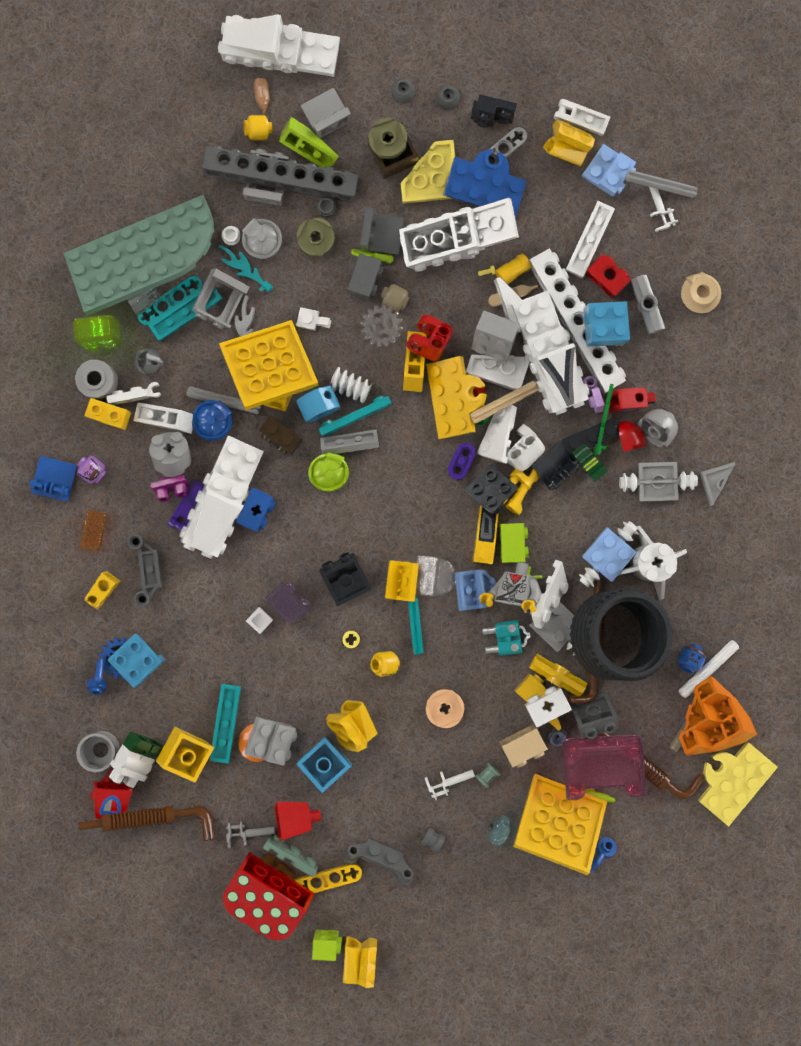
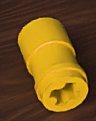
[495,253,532,285]

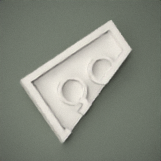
[466,355,530,391]

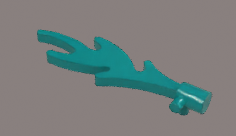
[218,245,273,293]

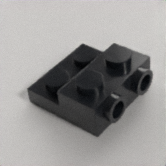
[471,94,517,128]
[319,552,372,606]

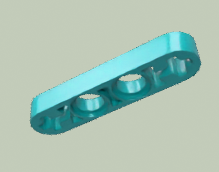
[138,276,203,326]

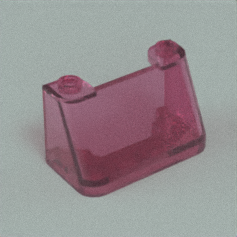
[562,735,645,800]

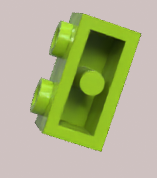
[499,523,529,563]

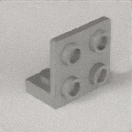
[301,88,352,138]

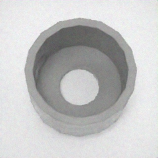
[75,359,118,400]
[76,731,120,772]

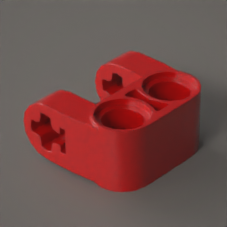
[406,315,453,361]

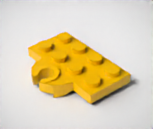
[426,356,487,439]

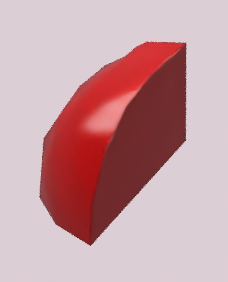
[619,421,647,452]

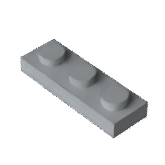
[320,429,379,454]

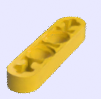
[293,863,362,893]

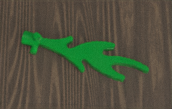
[593,384,614,455]

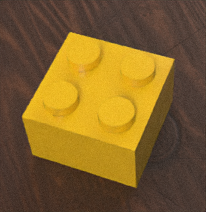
[156,727,214,782]

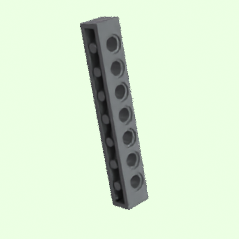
[202,145,358,203]

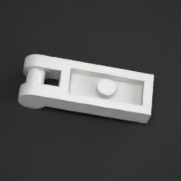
[554,99,610,137]

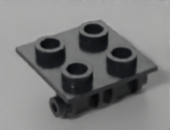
[532,440,581,490]
[464,464,518,514]

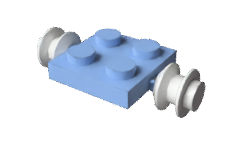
[579,521,639,587]

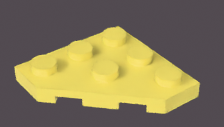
[401,140,455,204]

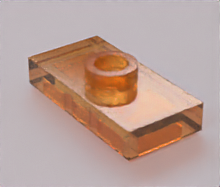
[80,510,107,551]

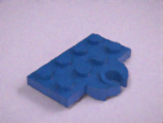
[443,149,526,218]

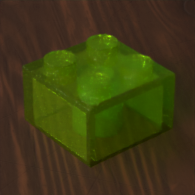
[73,315,122,351]

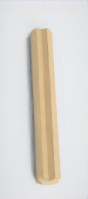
[470,381,539,423]

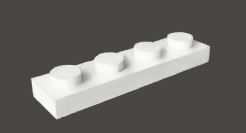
[566,201,615,278]

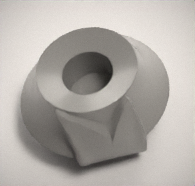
[242,218,282,259]

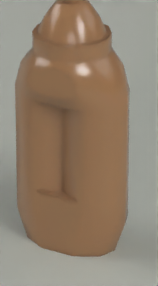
[254,78,270,114]

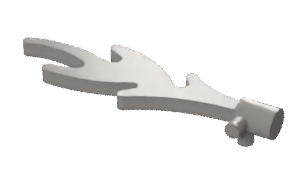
[235,295,255,337]

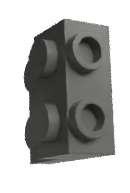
[570,693,620,739]

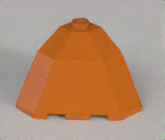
[679,676,757,756]

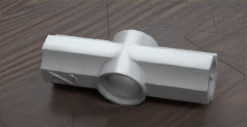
[630,275,665,334]

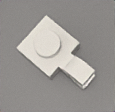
[296,307,331,331]

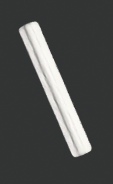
[678,640,739,698]

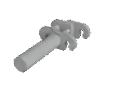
[226,821,275,848]

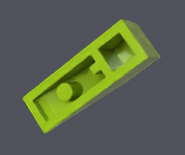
[279,117,338,168]

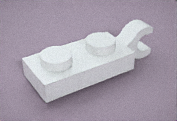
[106,382,161,405]

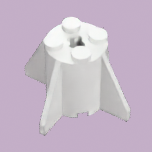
[617,526,687,600]

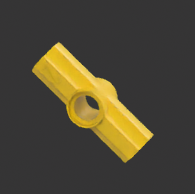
[529,654,588,696]

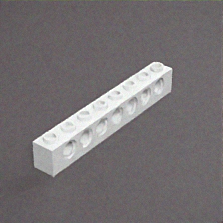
[529,248,626,395]

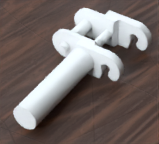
[649,187,678,232]
[425,770,475,800]

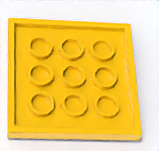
[219,320,318,411]
[513,774,607,875]

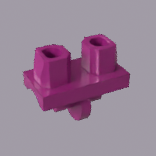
[151,475,190,502]

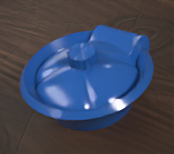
[192,400,233,441]

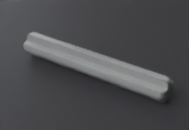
[625,170,698,198]
[187,386,261,414]

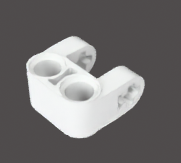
[506,424,545,471]

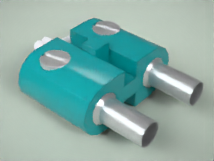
[483,620,530,656]

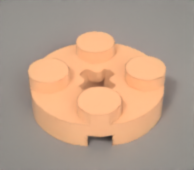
[426,689,464,728]

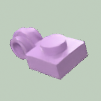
[583,376,604,413]

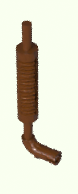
[79,806,216,841]

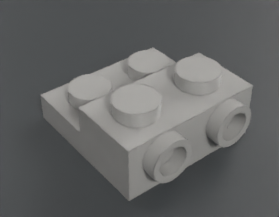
[244,716,297,765]

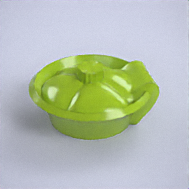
[308,452,349,491]

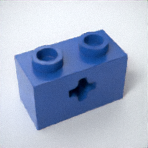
[236,487,276,532]

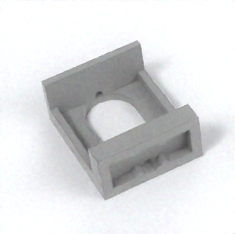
[243,149,289,206]
[192,269,249,330]

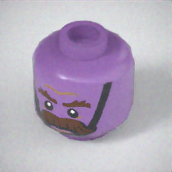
[76,456,106,484]

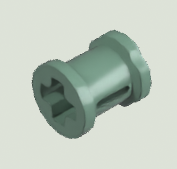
[475,762,501,788]

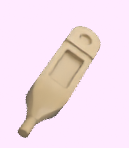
[488,285,538,307]

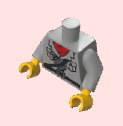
[479,562,542,613]

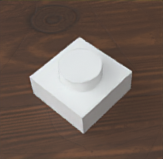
[246,607,273,634]

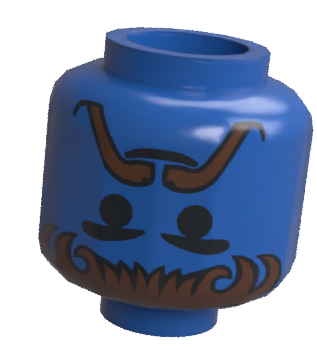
[677,644,706,674]

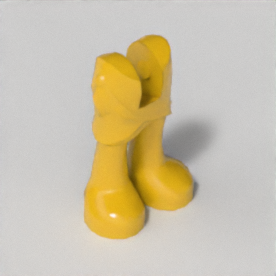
[502,468,540,516]

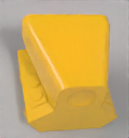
[543,119,595,166]
[326,700,377,752]
[343,936,377,988]

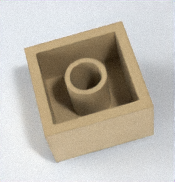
[499,724,548,768]

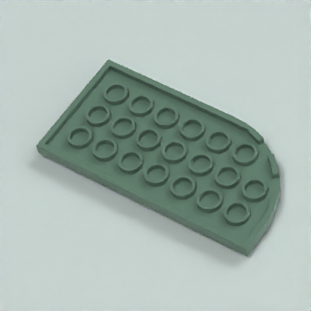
[64,194,214,316]

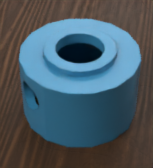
[296,386,340,423]

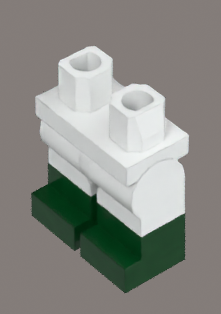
[109,731,163,788]

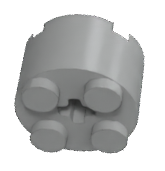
[149,432,191,477]

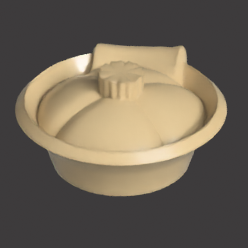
[681,272,721,313]

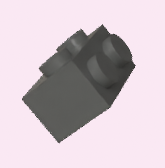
[347,253,384,301]

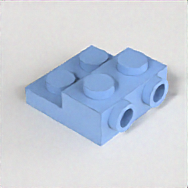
[582,144,636,197]

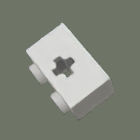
[524,686,572,727]

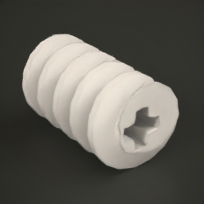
[330,367,372,403]

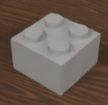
[471,311,520,362]

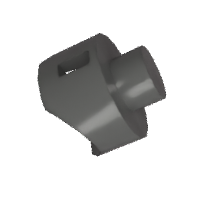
[134,348,163,375]

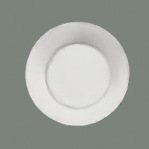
[222,226,241,245]

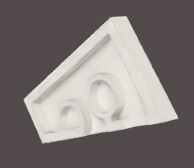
[477,405,517,464]
[532,560,569,629]

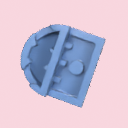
[455,570,496,611]

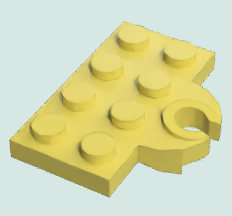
[698,741,778,826]

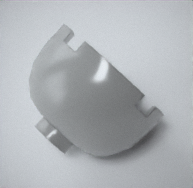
[638,409,678,447]

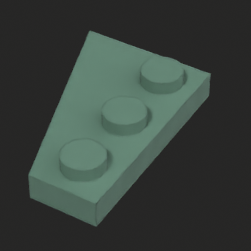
[263,834,318,877]

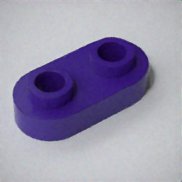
[448,443,475,480]

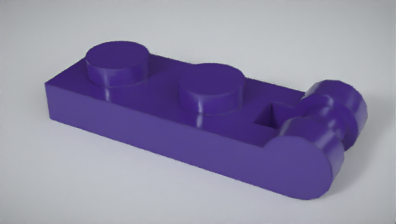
[167,479,205,532]

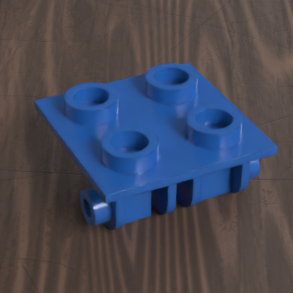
[29,456,77,502]

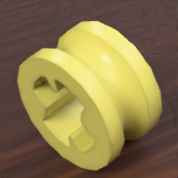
[342,631,360,648]

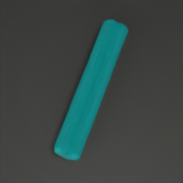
[408,598,423,655]

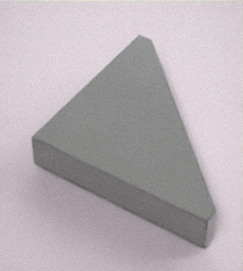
[700,462,735,506]

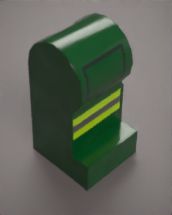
[572,443,608,482]

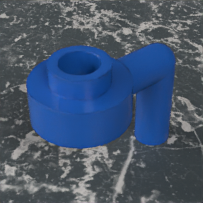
[86,659,107,695]
[590,837,617,873]

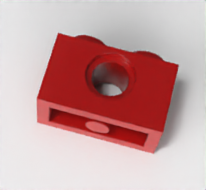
[585,254,631,300]

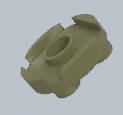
[369,118,407,159]
[297,218,335,257]

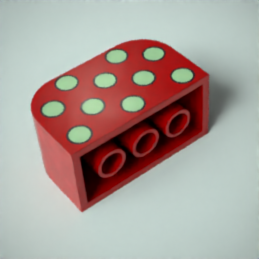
[223,852,315,940]

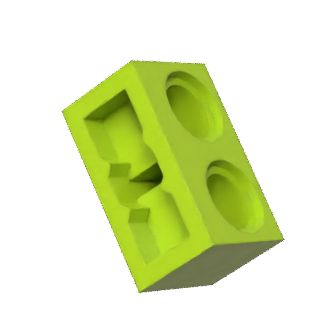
[312,929,342,961]

